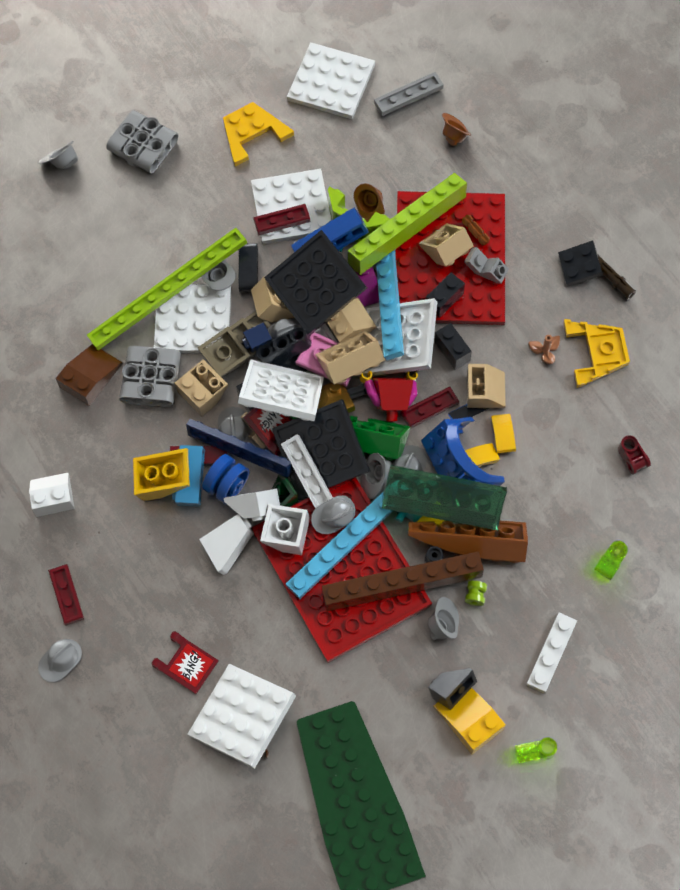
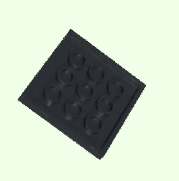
[264,230,368,336]
[272,399,371,500]

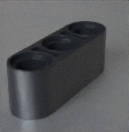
[238,243,258,292]
[256,327,312,365]

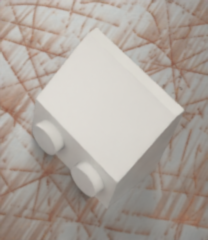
[29,473,75,517]
[224,489,280,521]
[260,504,310,555]

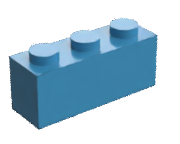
[172,445,205,507]

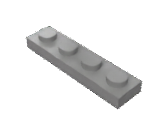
[374,72,444,116]

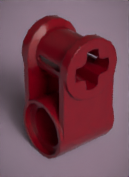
[618,435,651,475]

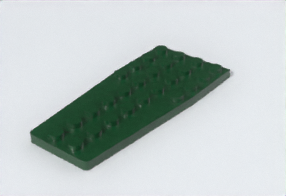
[297,701,426,890]

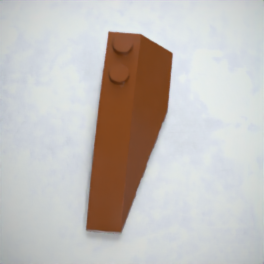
[408,519,528,563]

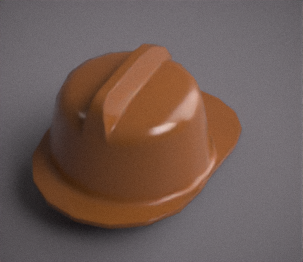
[442,113,472,146]
[353,183,385,222]

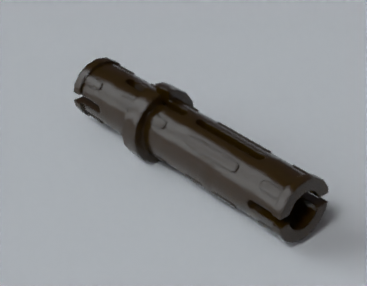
[598,254,636,300]

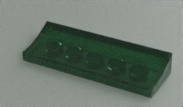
[382,465,507,530]

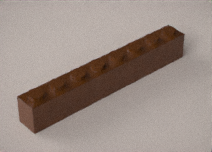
[322,551,484,611]

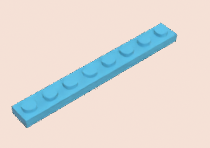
[376,250,404,361]
[286,478,412,599]

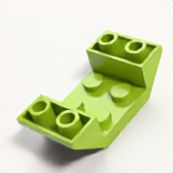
[328,186,390,243]

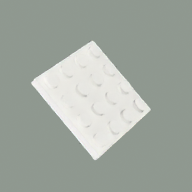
[287,42,375,119]
[251,169,331,245]
[154,284,231,354]
[360,298,437,377]
[238,359,324,421]
[188,664,296,769]

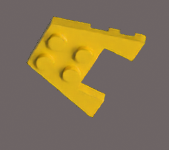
[223,102,294,167]
[563,319,630,388]

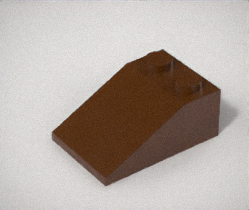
[55,344,123,406]

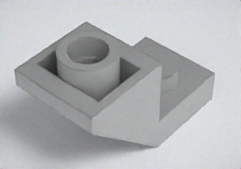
[464,247,509,284]

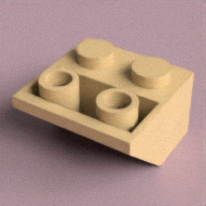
[251,276,295,323]
[175,359,228,417]
[467,364,506,408]

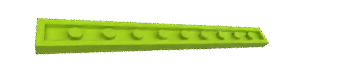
[87,228,247,351]

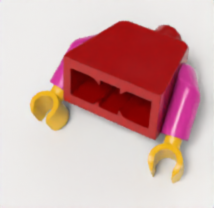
[360,371,418,421]

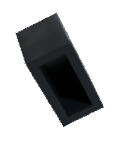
[426,273,465,318]
[434,323,472,370]

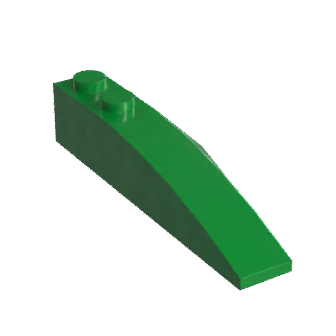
[290,416,410,460]

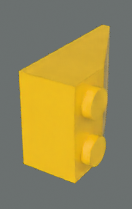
[133,448,190,501]
[433,688,506,755]

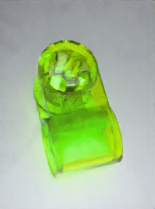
[594,541,628,580]

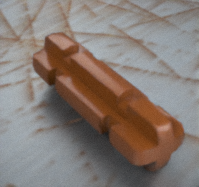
[462,215,490,246]

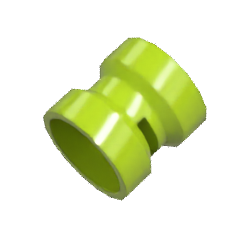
[465,580,487,606]

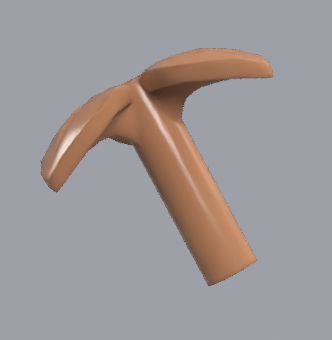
[528,335,560,364]

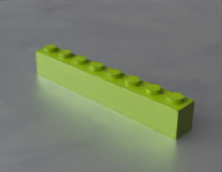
[347,173,467,275]

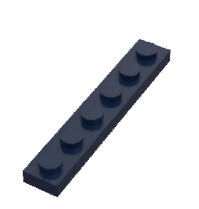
[186,419,292,478]

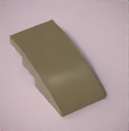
[198,311,271,377]

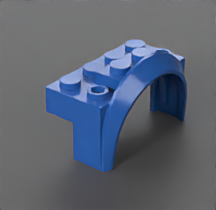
[421,417,505,506]

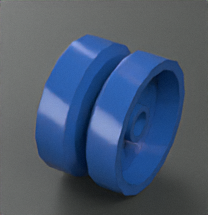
[202,454,250,504]

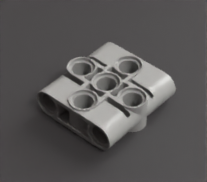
[106,110,179,173]
[119,346,181,407]

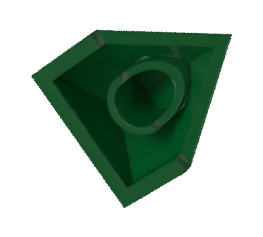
[272,474,298,507]

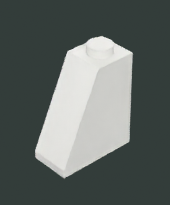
[199,514,254,575]

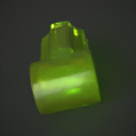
[515,737,557,764]

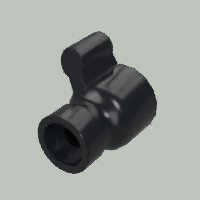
[424,546,444,563]

